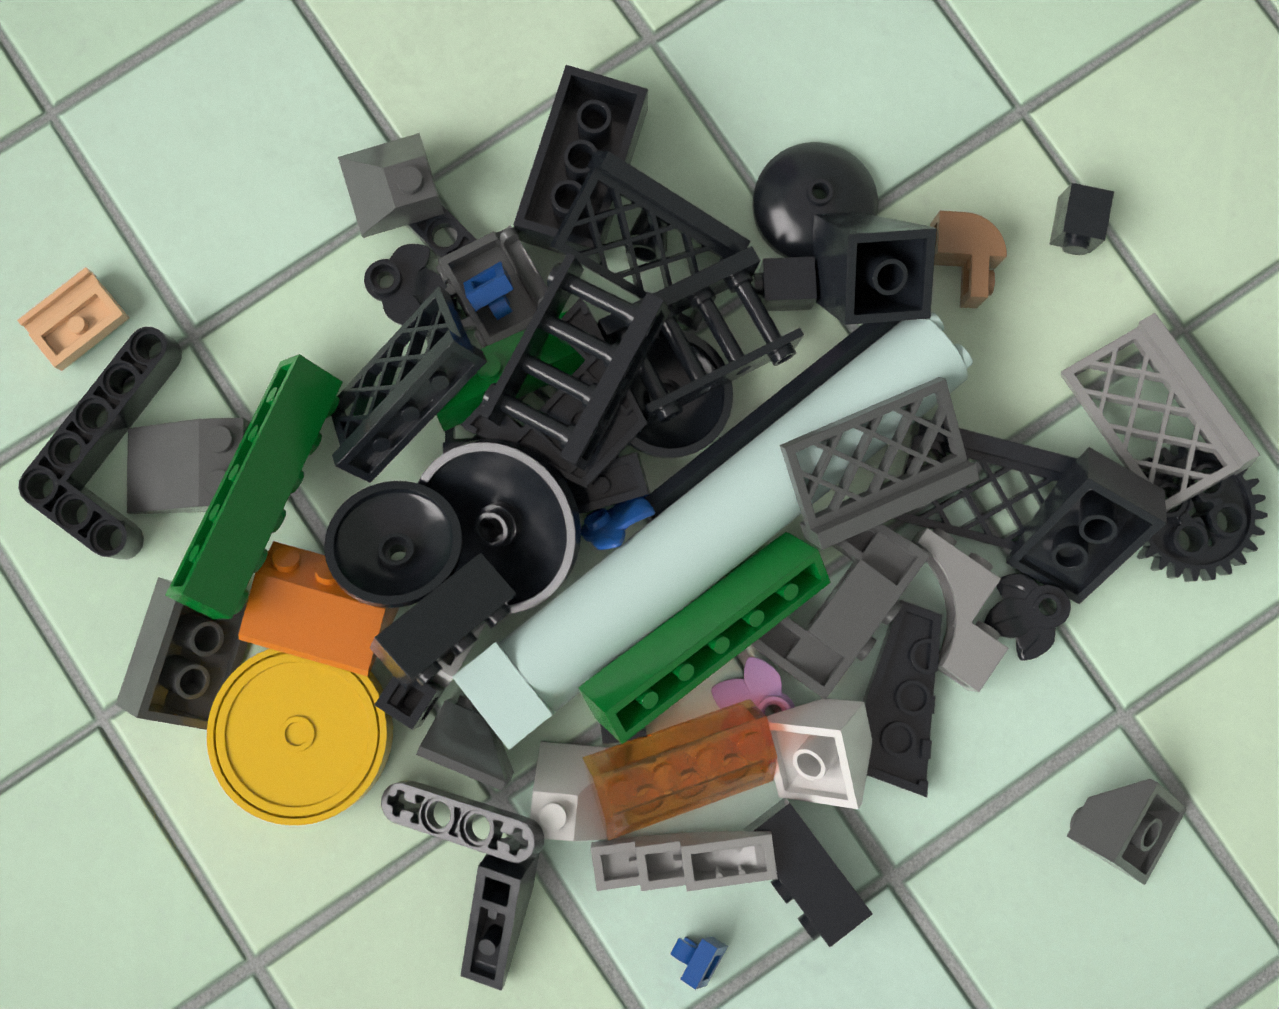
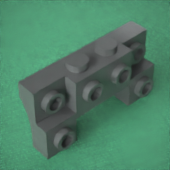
[750,524,930,699]

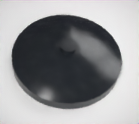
[418,439,581,614]

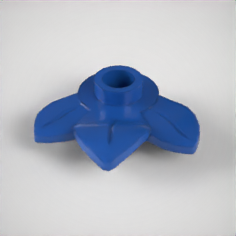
[581,494,655,550]

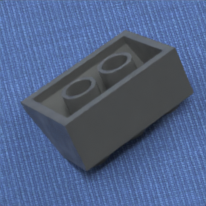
[115,577,248,730]

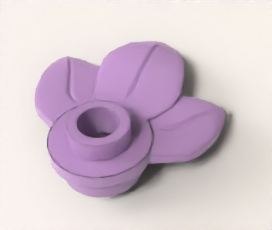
[711,657,795,745]

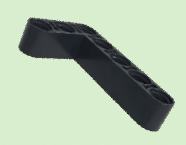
[18,327,182,560]

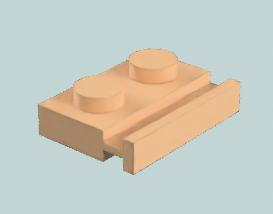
[17,267,129,371]

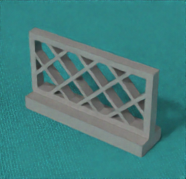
[1061,313,1260,512]

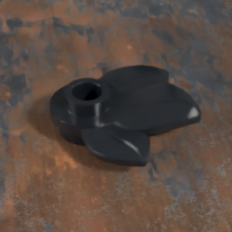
[364,244,448,326]
[984,573,1071,661]

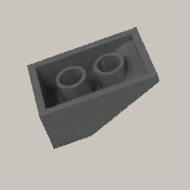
[127,418,250,514]

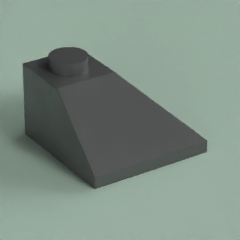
[338,133,445,238]
[416,694,514,791]
[1067,779,1187,885]

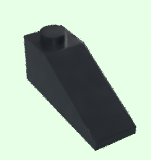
[460,838,539,991]

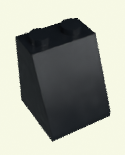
[813,212,936,325]

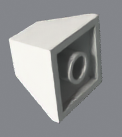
[761,698,872,809]
[530,741,628,841]

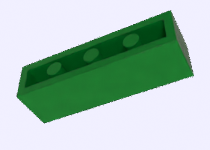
[436,311,585,431]

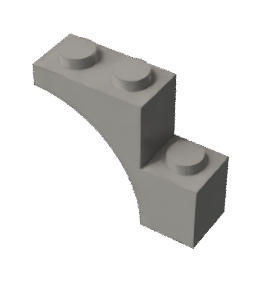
[911,528,1009,692]

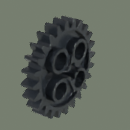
[1137,441,1268,582]

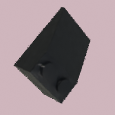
[1006,447,1167,604]

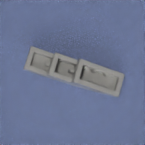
[591,831,778,891]

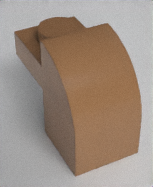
[930,210,1007,309]

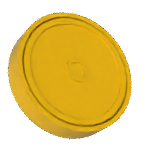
[207,649,393,826]

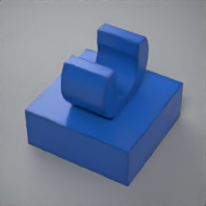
[463,261,514,320]
[670,937,728,990]

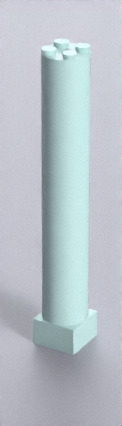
[452,311,973,750]

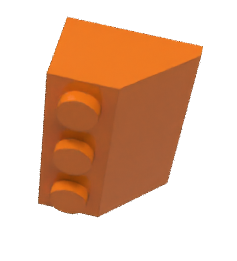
[238,541,399,676]

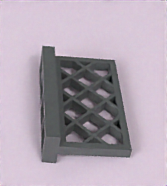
[780,377,980,550]

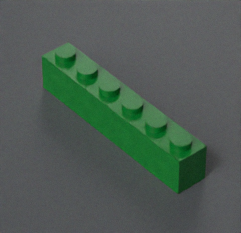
[165,354,343,619]
[578,531,831,744]

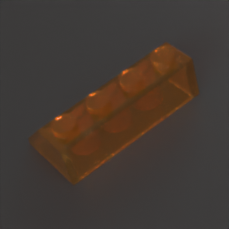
[582,699,777,841]

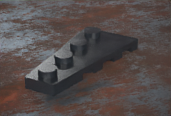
[862,600,942,797]

